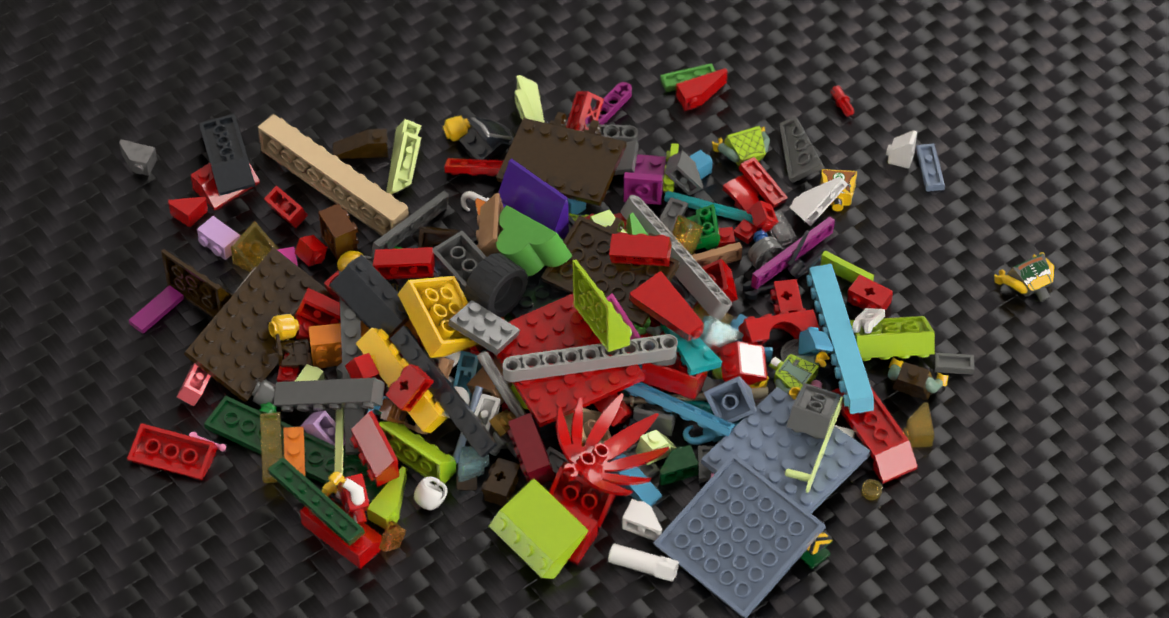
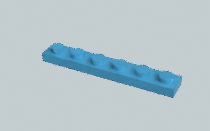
[624,382,736,437]

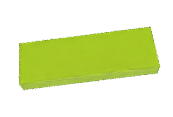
[820,251,874,283]

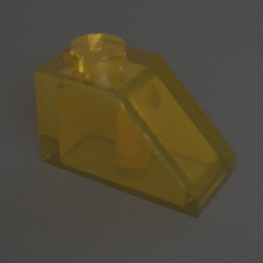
[903,402,934,448]

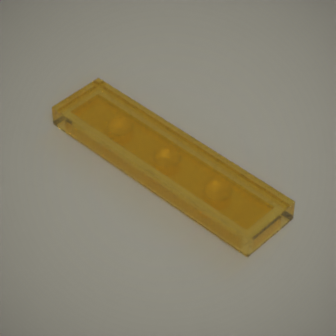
[260,412,282,483]

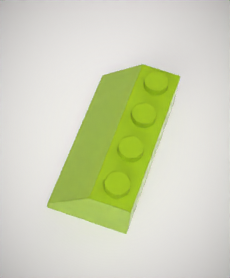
[379,421,456,487]

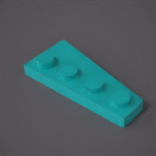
[660,323,722,376]

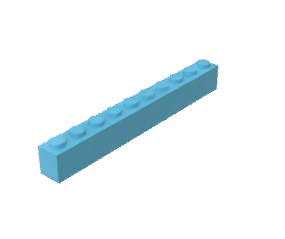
[806,264,874,414]

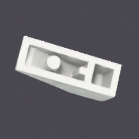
[790,177,848,226]

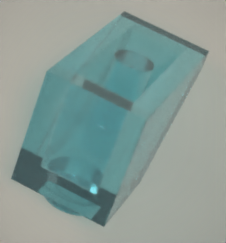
[699,316,744,348]
[459,447,489,482]

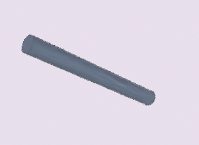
[453,386,483,464]

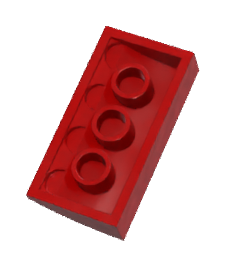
[127,423,218,480]

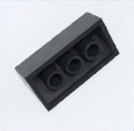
[329,254,410,336]

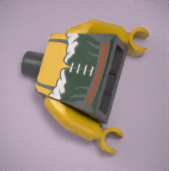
[994,252,1054,302]

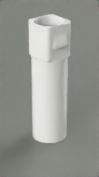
[608,543,679,581]

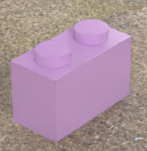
[197,216,242,260]

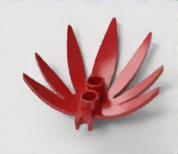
[556,393,669,495]

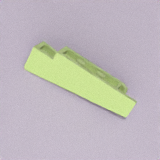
[515,75,544,122]
[386,119,421,194]

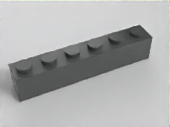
[274,378,385,412]

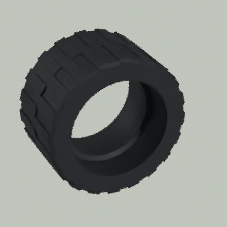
[465,253,528,318]

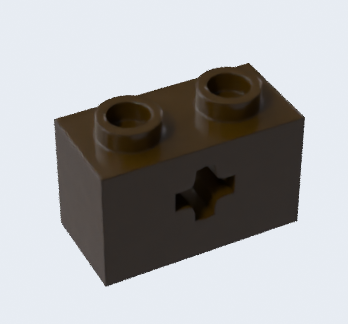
[481,458,521,506]

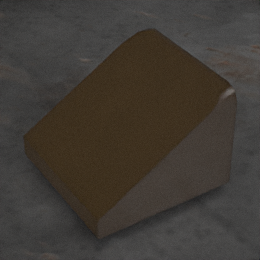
[457,468,478,490]

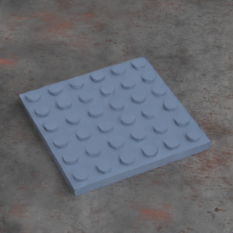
[701,387,871,513]
[654,453,826,618]

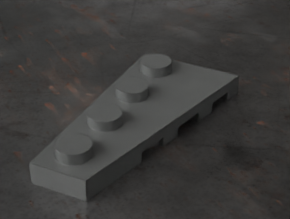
[779,116,825,183]

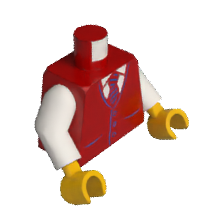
[322,472,369,524]

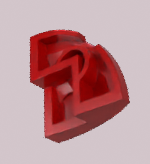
[723,175,759,211]

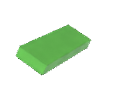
[661,64,715,92]

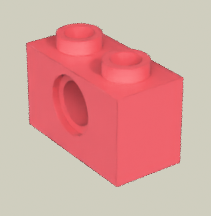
[177,363,211,406]

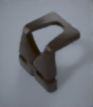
[275,334,312,368]

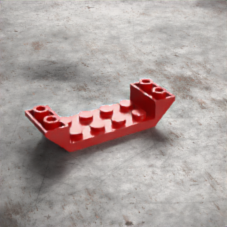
[831,387,918,484]

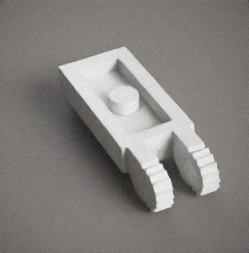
[853,308,885,334]

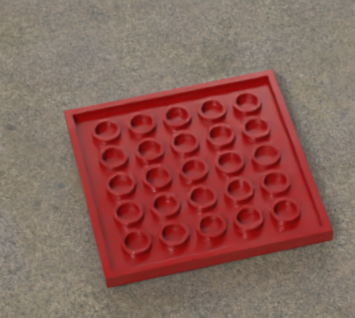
[495,294,645,427]

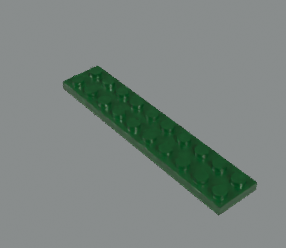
[204,395,388,504]

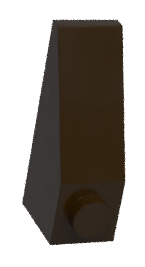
[333,129,388,159]

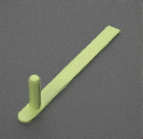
[785,397,843,493]
[334,407,344,486]

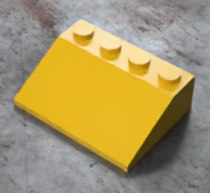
[398,276,478,358]

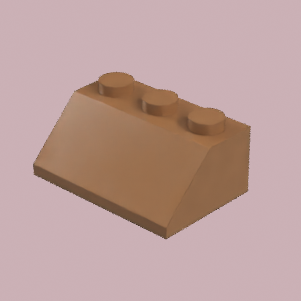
[476,193,504,257]

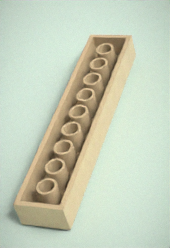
[258,114,409,236]

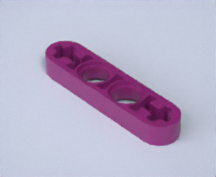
[585,82,632,125]

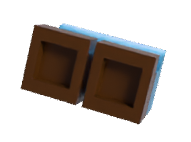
[367,396,408,424]

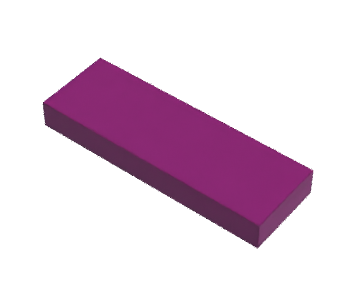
[129,285,184,334]

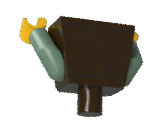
[888,357,949,401]

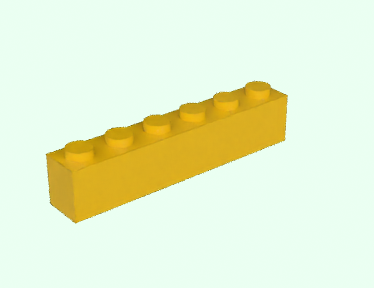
[356,327,448,433]

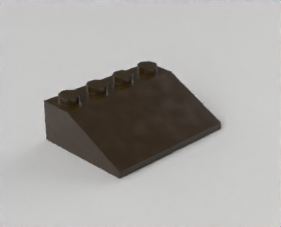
[161,249,233,318]

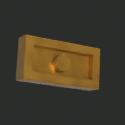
[489,409,516,437]

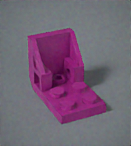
[624,154,666,205]

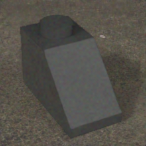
[664,150,703,196]

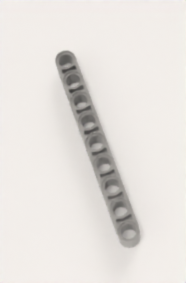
[621,195,732,320]
[503,334,678,382]

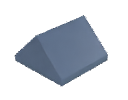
[704,376,757,423]

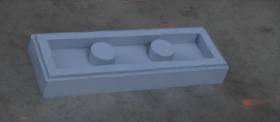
[916,144,945,191]

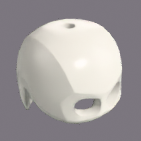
[414,477,448,510]

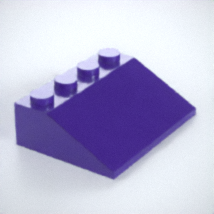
[499,159,569,240]

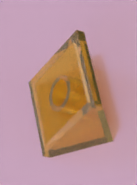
[672,215,704,255]
[231,222,278,272]

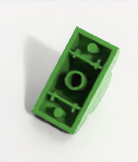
[496,205,572,276]

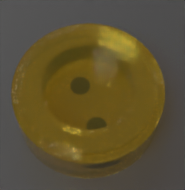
[862,480,882,500]

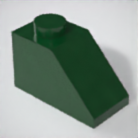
[659,445,699,486]

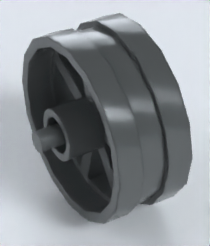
[748,236,784,270]

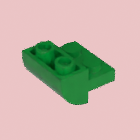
[681,204,720,252]

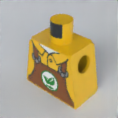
[820,169,857,211]

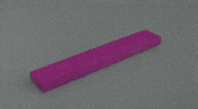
[751,217,835,289]

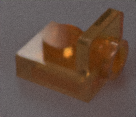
[379,520,406,552]

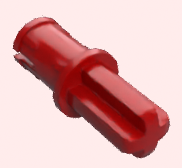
[830,86,854,117]

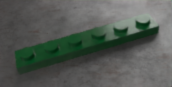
[268,457,365,546]

